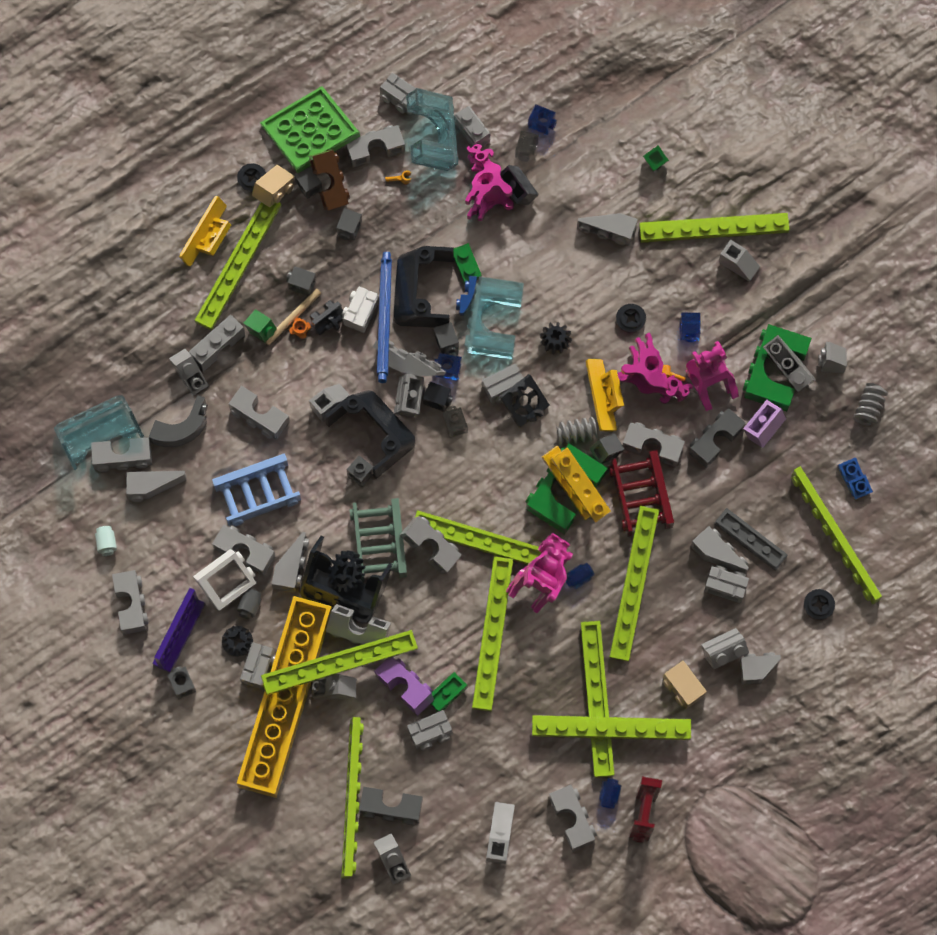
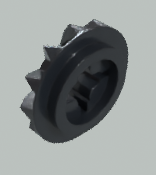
[237,163,266,192]
[616,304,646,333]
[804,589,835,620]
[222,626,253,657]

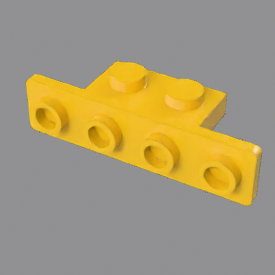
[179,196,232,266]
[585,359,624,432]

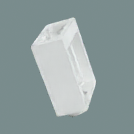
[193,549,256,611]

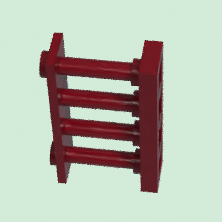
[609,450,674,537]
[629,776,663,843]

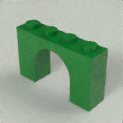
[742,324,812,412]
[525,444,608,535]

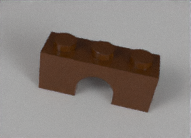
[309,150,350,211]

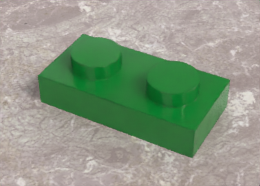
[454,243,482,285]
[430,672,468,712]

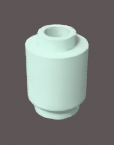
[95,526,117,556]

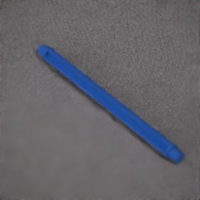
[377,252,392,383]

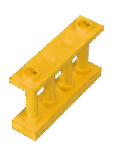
[541,446,611,523]

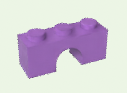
[374,657,434,716]

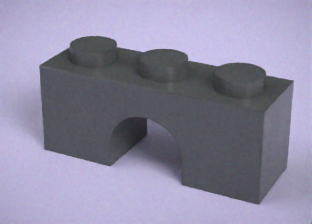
[689,408,746,468]
[359,787,423,825]

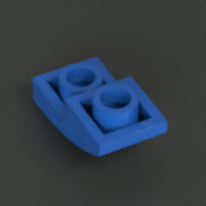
[456,276,477,316]
[837,457,873,500]

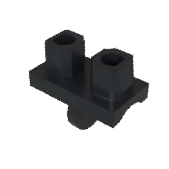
[309,300,343,335]

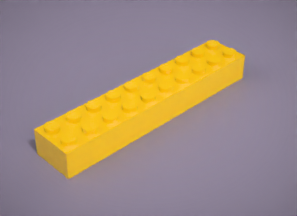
[237,596,332,798]

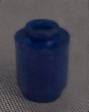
[566,563,595,590]
[598,778,622,809]

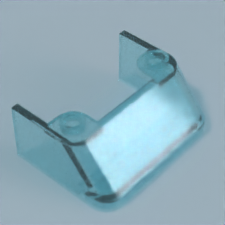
[54,395,144,470]

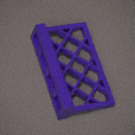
[152,588,205,673]

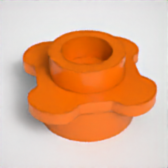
[289,318,311,339]

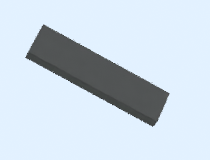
[714,508,788,571]

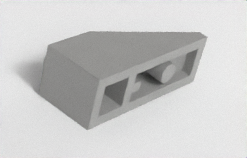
[126,471,187,502]

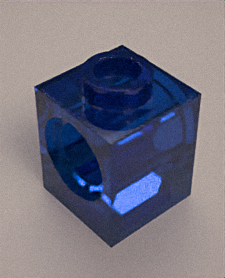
[528,104,557,135]
[680,312,701,343]
[434,353,462,381]

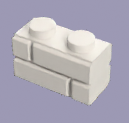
[341,286,379,333]

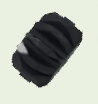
[540,322,572,355]

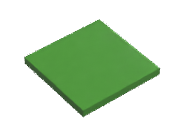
[260,86,360,173]

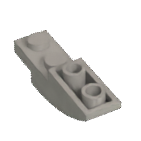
[373,341,446,376]

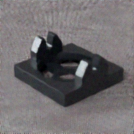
[499,374,550,428]

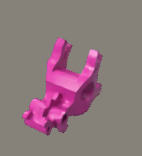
[465,144,514,221]
[617,332,693,404]
[685,341,739,411]
[506,533,573,613]

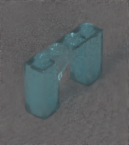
[406,88,458,171]
[464,277,524,359]

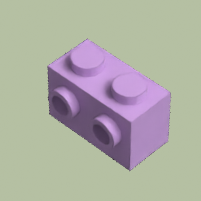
[743,400,786,448]

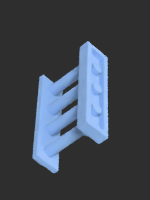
[212,453,301,526]

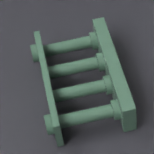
[349,498,407,582]

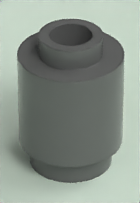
[237,589,262,619]

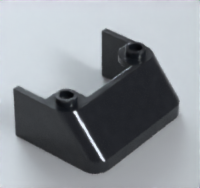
[394,246,454,328]
[325,390,415,479]
[300,536,393,623]

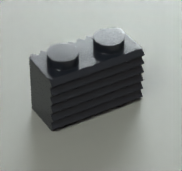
[500,165,539,205]

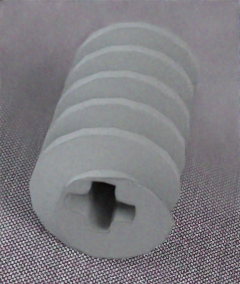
[853,383,888,426]
[556,417,598,446]

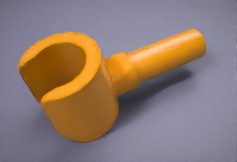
[385,170,411,185]
[662,365,686,382]

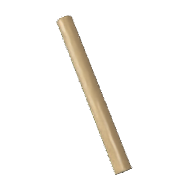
[265,289,322,345]

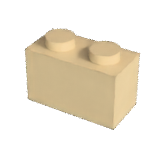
[252,165,295,207]
[663,661,707,709]

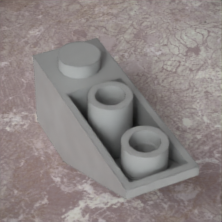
[577,213,638,245]
[763,335,816,392]
[691,526,749,574]
[272,532,309,593]
[486,802,515,864]

